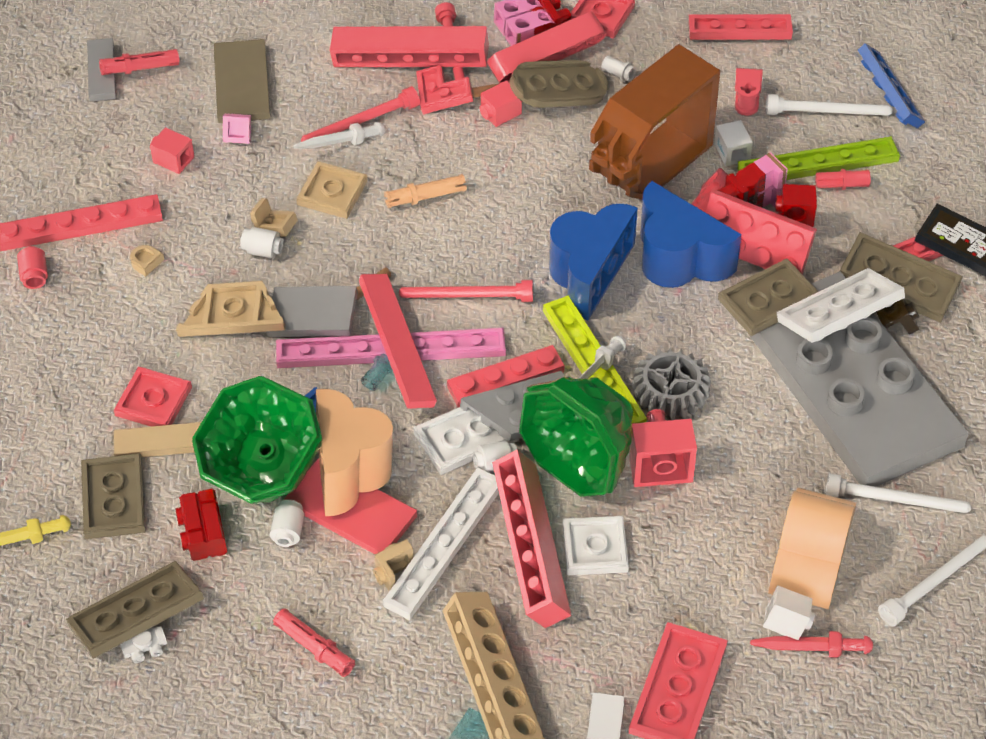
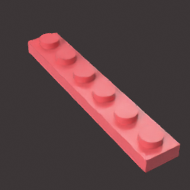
[0,194,163,251]

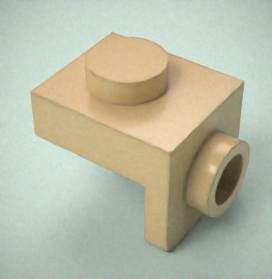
[250,198,298,237]
[373,539,413,591]

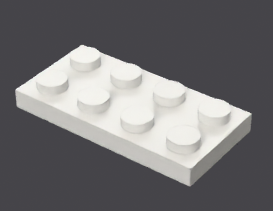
[777,268,905,343]

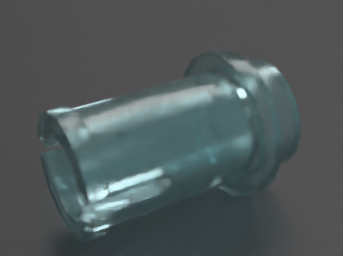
[361,354,393,391]

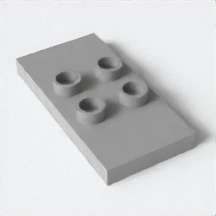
[746,271,968,487]

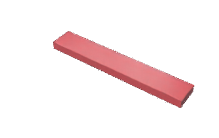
[359,274,437,409]

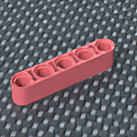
[487,12,607,83]

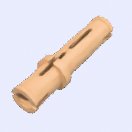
[384,174,467,208]

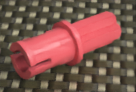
[815,169,871,190]

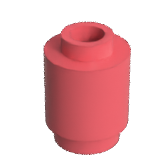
[17,246,48,289]

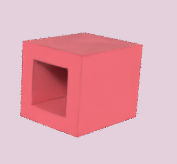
[480,80,522,127]
[150,127,194,174]

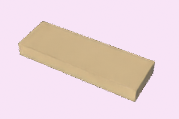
[114,422,202,457]

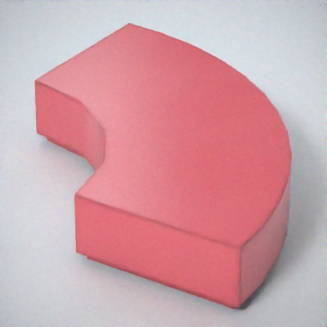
[692,168,728,212]

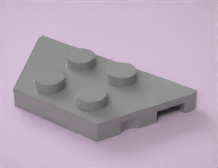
[460,371,563,442]

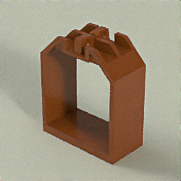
[589,44,721,200]

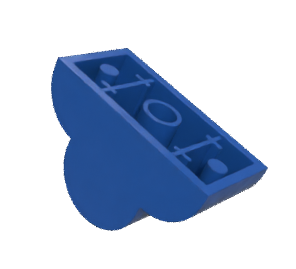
[640,181,742,288]
[549,204,638,321]

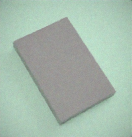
[266,286,358,337]

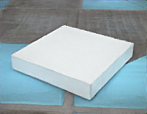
[563,516,629,576]

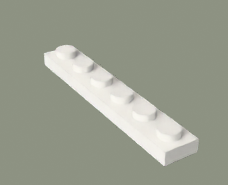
[383,467,499,620]

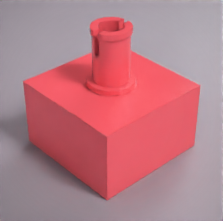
[629,409,697,487]

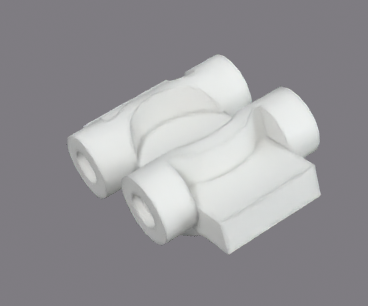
[120,626,167,663]

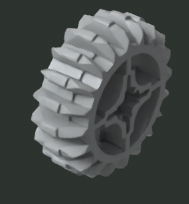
[632,348,711,420]

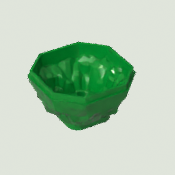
[192,376,322,504]
[519,377,633,497]

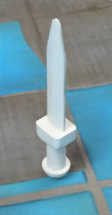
[294,122,385,149]
[579,336,626,380]

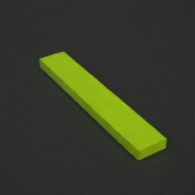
[737,136,900,180]

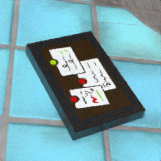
[914,203,986,276]

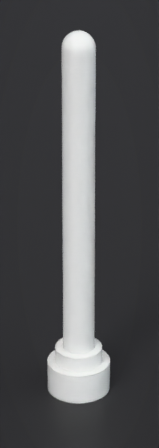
[765,94,893,116]
[825,473,971,513]
[878,535,986,626]

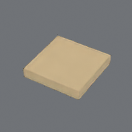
[297,161,368,219]

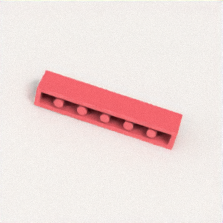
[330,26,489,67]
[492,449,572,628]

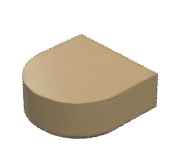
[130,245,165,277]

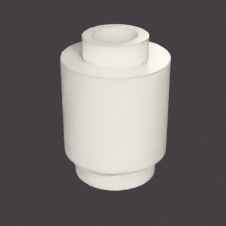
[240,227,284,259]
[473,441,517,474]
[270,500,305,547]

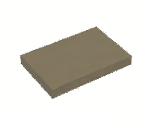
[718,258,818,336]
[81,453,146,540]

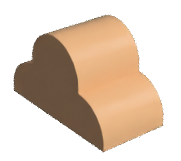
[316,389,393,516]
[768,487,857,609]

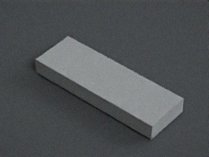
[87,38,116,101]

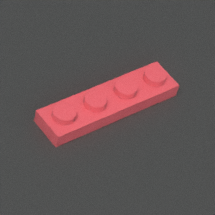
[688,14,793,40]
[447,345,565,408]

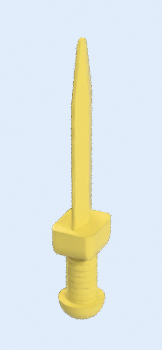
[0,515,71,546]

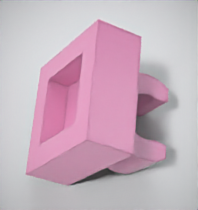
[223,113,251,144]

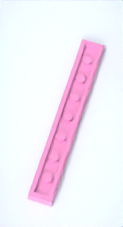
[276,328,506,368]

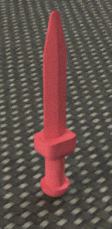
[750,631,873,657]

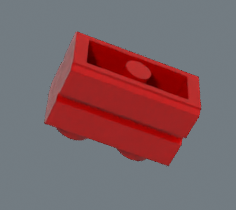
[175,489,227,561]

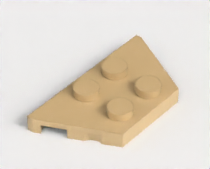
[176,281,286,337]

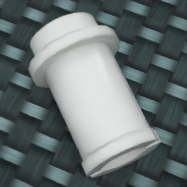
[601,55,636,82]

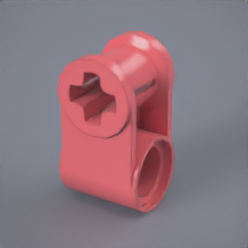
[735,68,763,116]

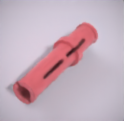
[99,49,179,76]
[273,608,355,677]

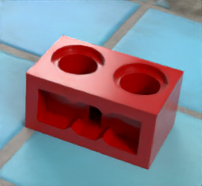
[775,184,817,227]

